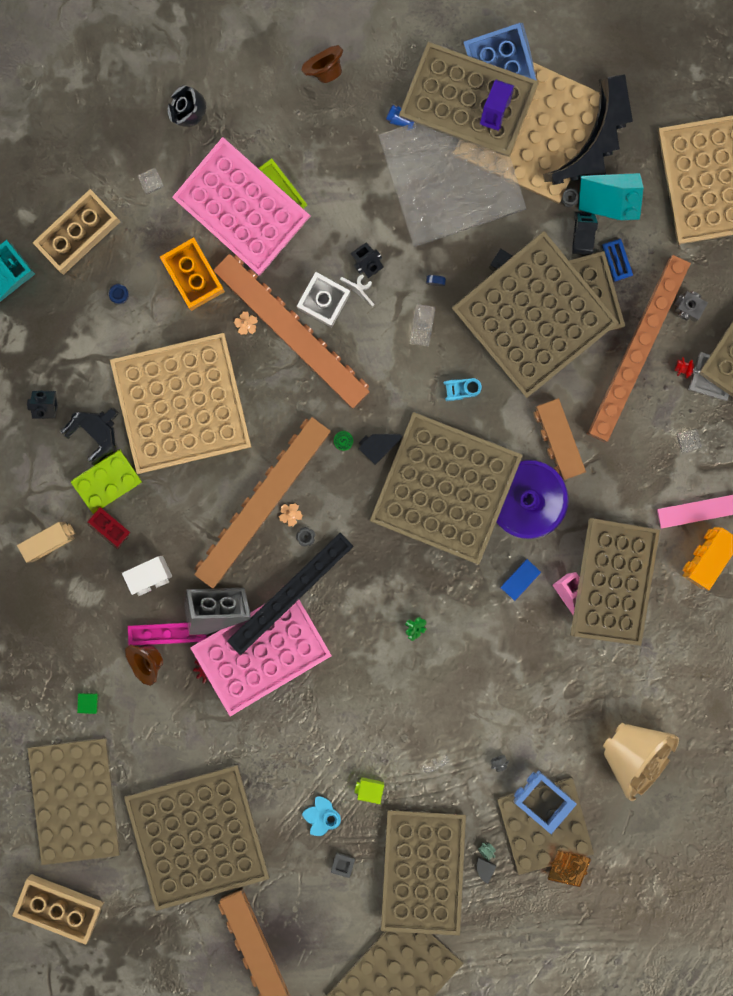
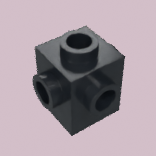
[350,242,384,278]
[27,390,58,419]

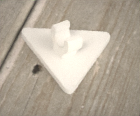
[340,275,374,307]

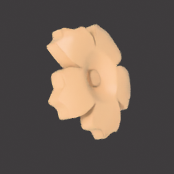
[234,311,258,335]
[279,503,303,527]

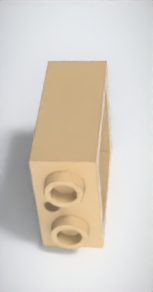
[17,522,75,563]

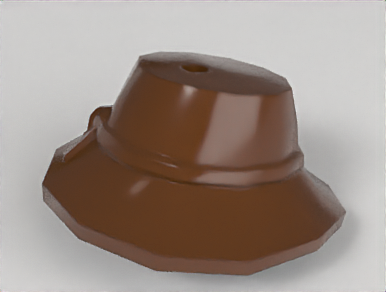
[301,45,343,83]
[125,644,163,686]

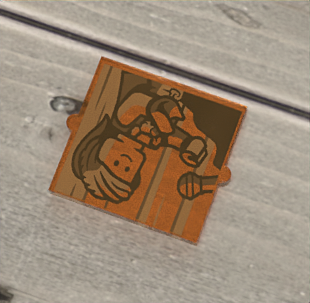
[547,850,591,887]

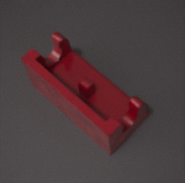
[87,507,130,550]

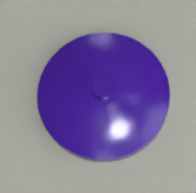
[497,460,569,539]

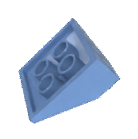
[464,23,537,81]

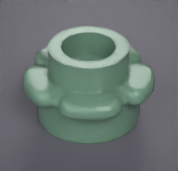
[478,843,496,861]

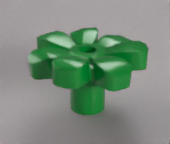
[405,617,427,641]

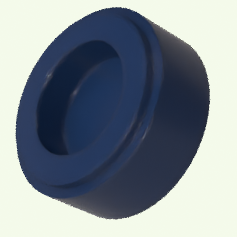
[426,275,446,286]
[109,284,129,304]

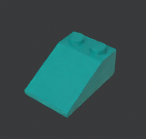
[578,173,644,220]

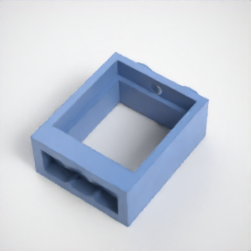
[513,770,577,834]

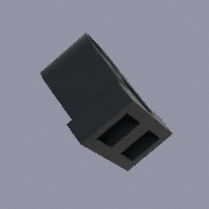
[572,212,598,255]

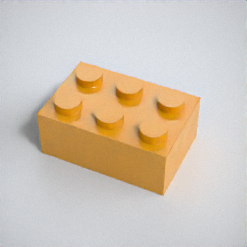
[160,237,225,311]
[682,527,733,590]

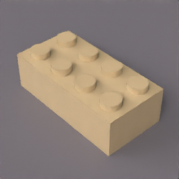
[33,189,120,275]
[13,874,104,945]

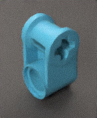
[443,378,482,401]

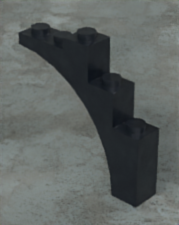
[543,74,633,185]

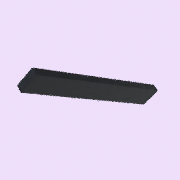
[227,532,354,656]

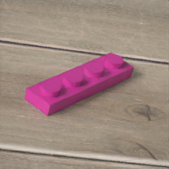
[128,623,207,645]

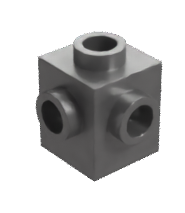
[675,291,708,322]

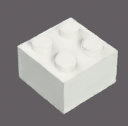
[297,272,351,328]
[122,556,173,596]

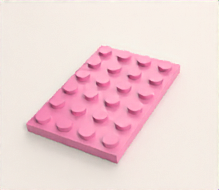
[172,137,311,275]
[190,600,332,716]

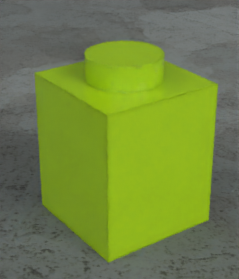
[354,777,384,804]

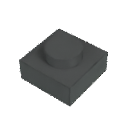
[331,852,355,878]

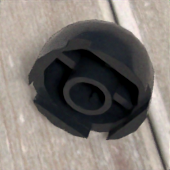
[167,86,206,127]

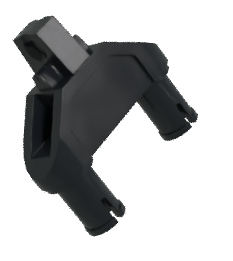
[60,408,119,465]

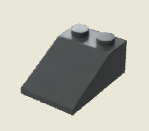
[184,588,251,635]

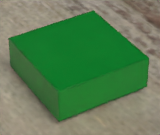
[77,693,99,714]

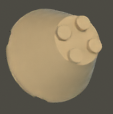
[603,723,679,801]

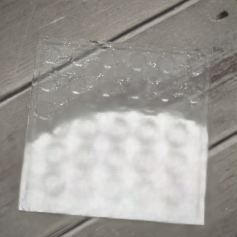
[379,123,527,247]

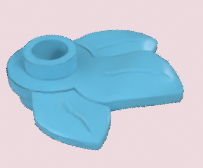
[302,796,341,836]

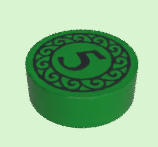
[334,431,353,451]

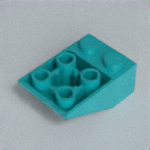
[0,240,35,302]

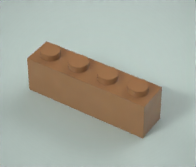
[533,398,586,480]

